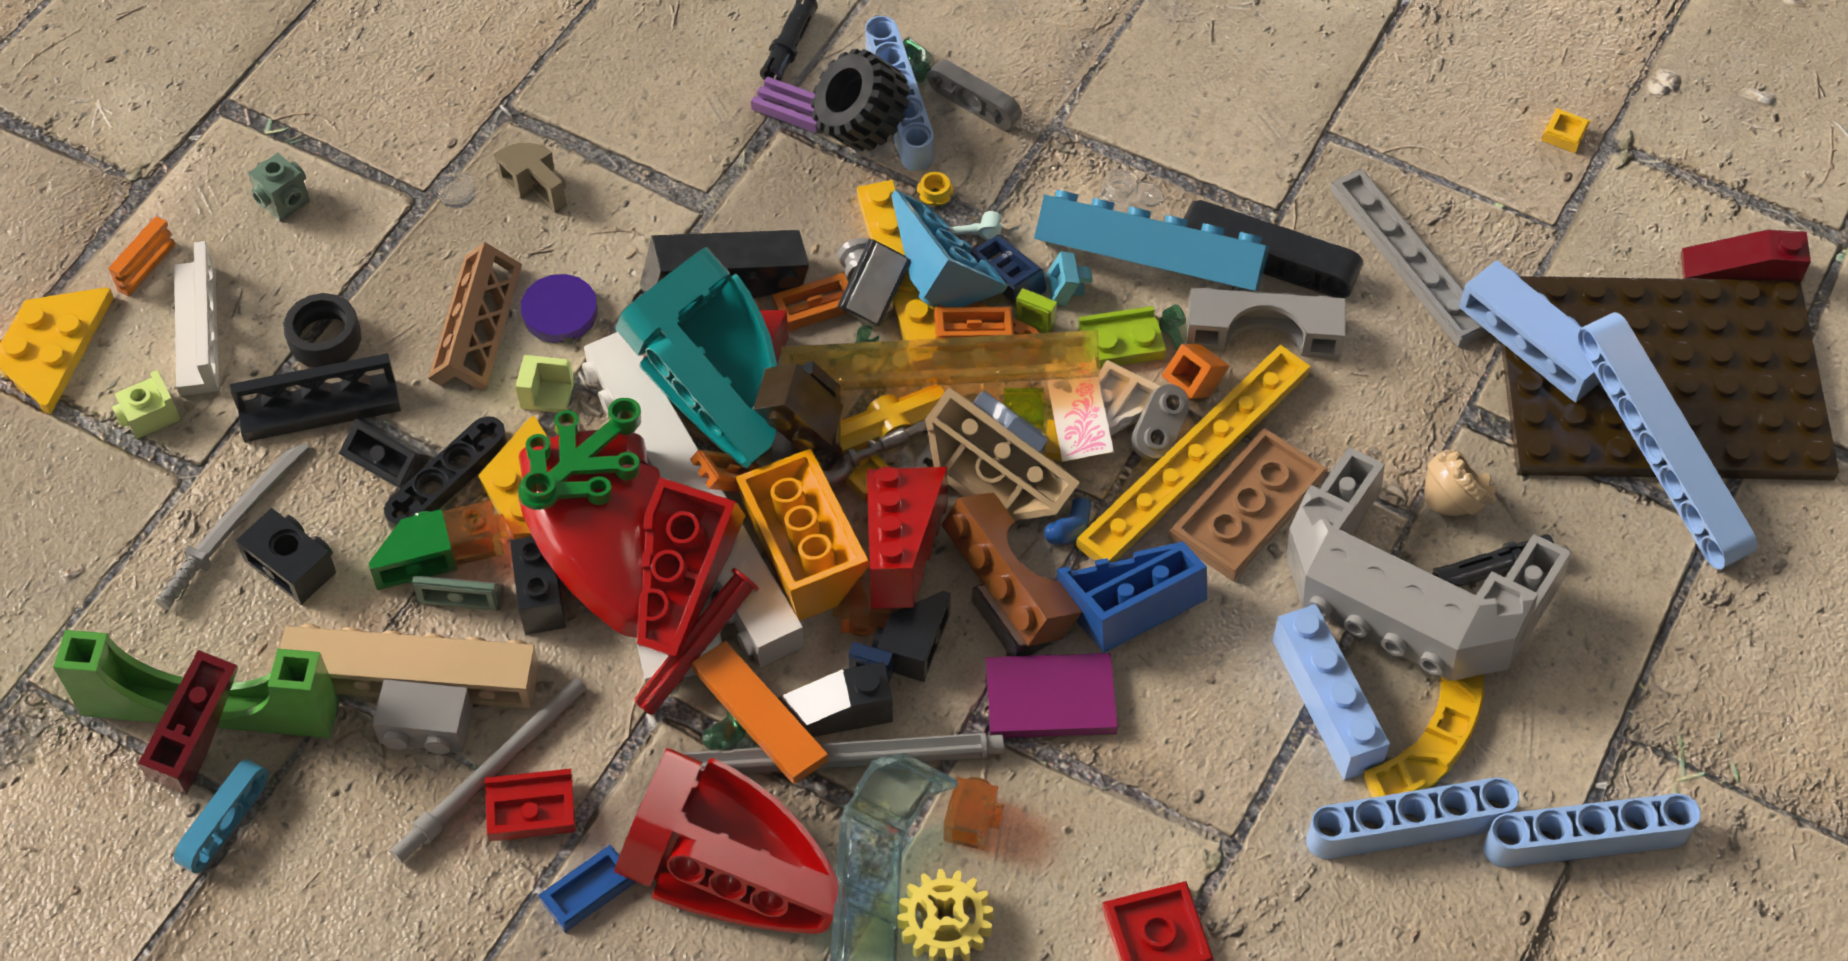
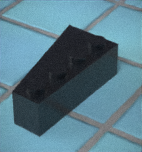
[640,230,809,299]

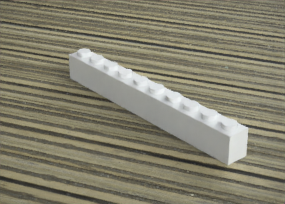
[582,332,804,668]

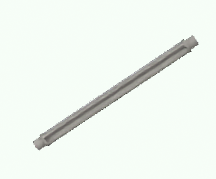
[680,733,1004,774]

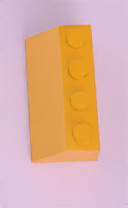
[735,449,869,621]

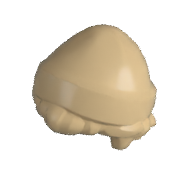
[1424,450,1497,517]

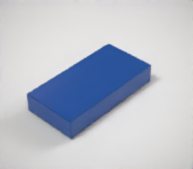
[538,844,636,933]

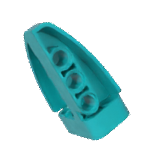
[615,247,777,468]

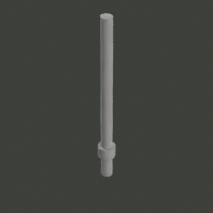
[389,678,586,863]

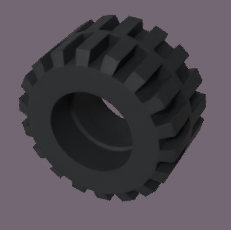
[811,49,910,151]

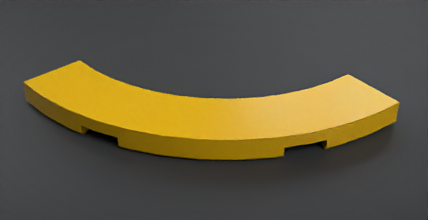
[1363,674,1484,798]

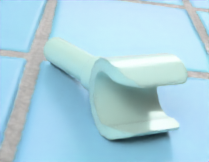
[948,211,1003,241]

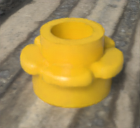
[917,172,954,206]

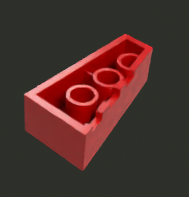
[867,467,948,609]

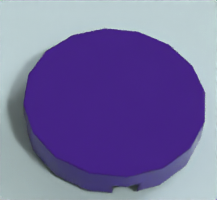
[521,274,598,343]

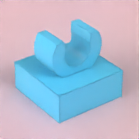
[1046,251,1093,306]

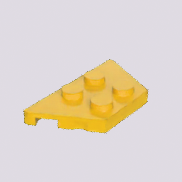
[0,287,114,414]
[478,416,547,540]

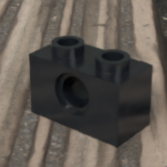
[236,508,336,605]
[510,537,566,635]

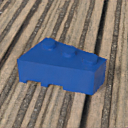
[1057,542,1207,653]

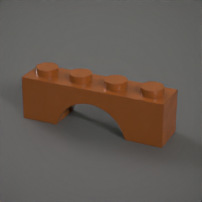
[941,492,1082,646]

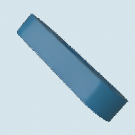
[174,759,269,874]

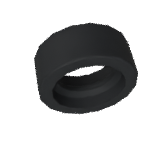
[283,293,362,367]

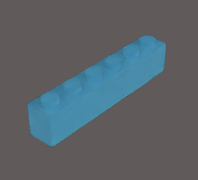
[1034,190,1270,291]

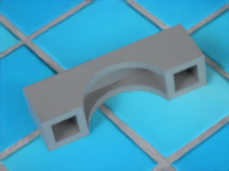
[1186,287,1345,359]

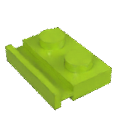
[1078,306,1166,369]

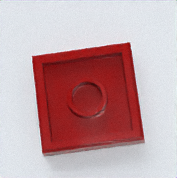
[1102,881,1214,961]

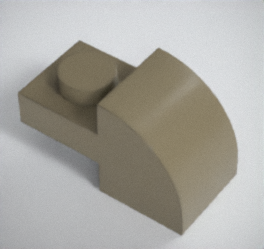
[494,143,567,213]

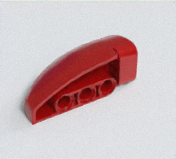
[518,430,660,638]
[613,747,842,934]

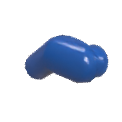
[1044,498,1092,545]

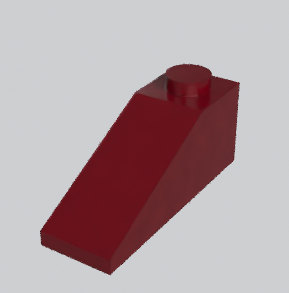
[1681,229,1811,282]
[138,650,238,795]

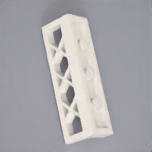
[174,241,219,396]

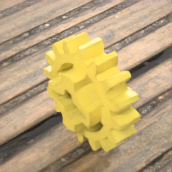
[897,869,993,961]

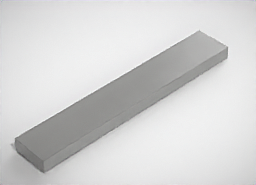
[1330,168,1489,348]

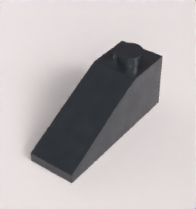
[778,662,893,737]

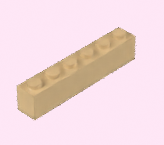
[280,624,539,709]

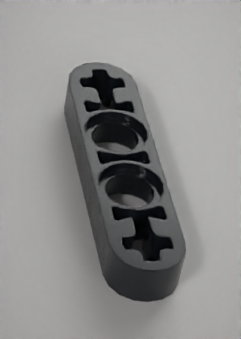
[384,416,508,531]

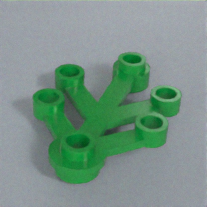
[518,398,641,510]

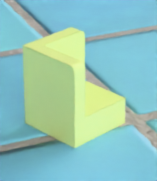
[515,355,574,413]

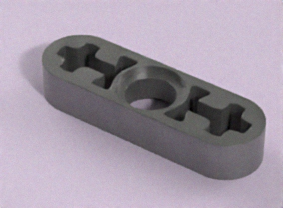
[927,59,1022,130]

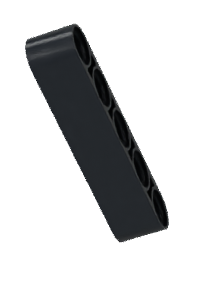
[1183,200,1363,298]

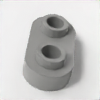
[1131,384,1189,460]

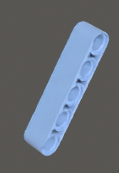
[865,16,933,171]
[1306,778,1519,859]
[1483,794,1701,867]

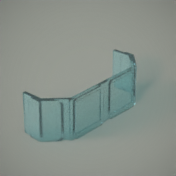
[830,753,958,961]

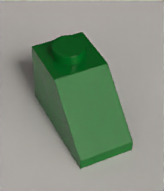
[369,509,457,590]

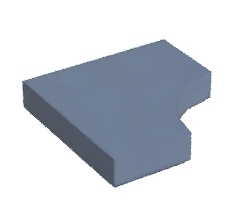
[973,390,1048,452]

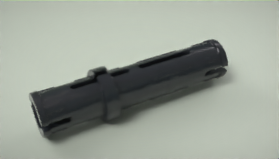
[760,0,818,81]
[1432,534,1554,587]

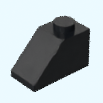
[872,591,951,682]

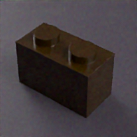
[753,363,844,451]

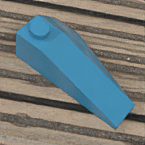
[891,189,1008,308]

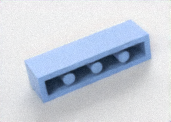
[1459,260,1600,403]
[1272,604,1390,780]

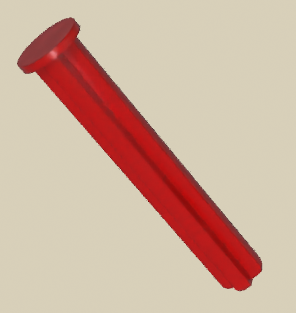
[634,568,759,715]

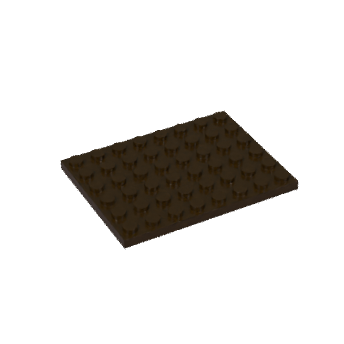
[1500,276,1839,480]

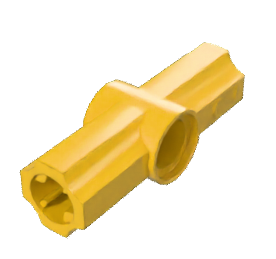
[836,384,945,456]

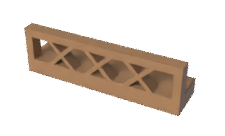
[428,242,522,391]

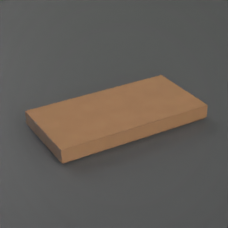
[1168,427,1328,582]

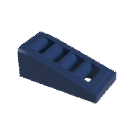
[969,234,1047,306]

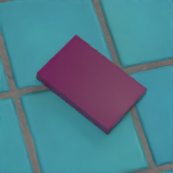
[986,653,1118,738]

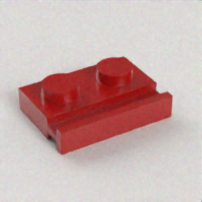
[485,768,576,842]

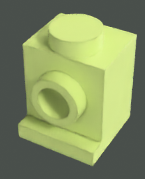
[112,370,181,439]

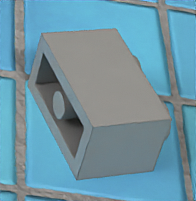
[372,679,473,754]

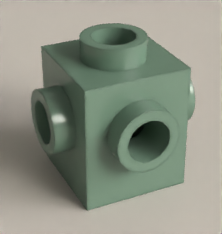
[248,152,310,222]

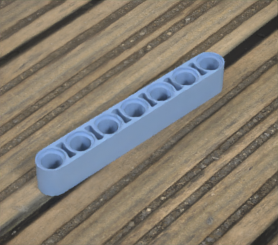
[1577,312,1758,570]

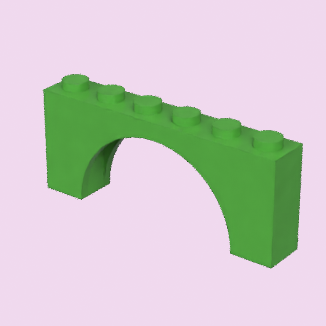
[53,630,339,738]

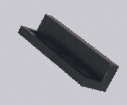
[230,353,401,442]

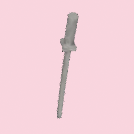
[155,443,310,610]

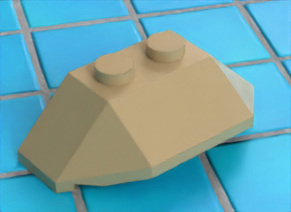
[925,387,1080,521]

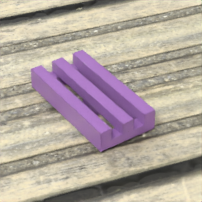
[751,77,819,133]

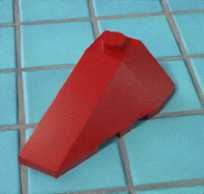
[637,477,745,658]

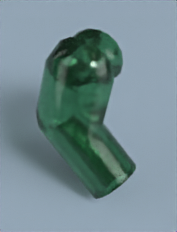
[903,37,934,83]
[702,709,746,751]

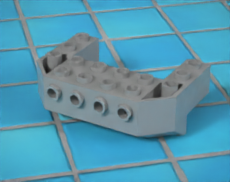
[1287,447,1571,681]

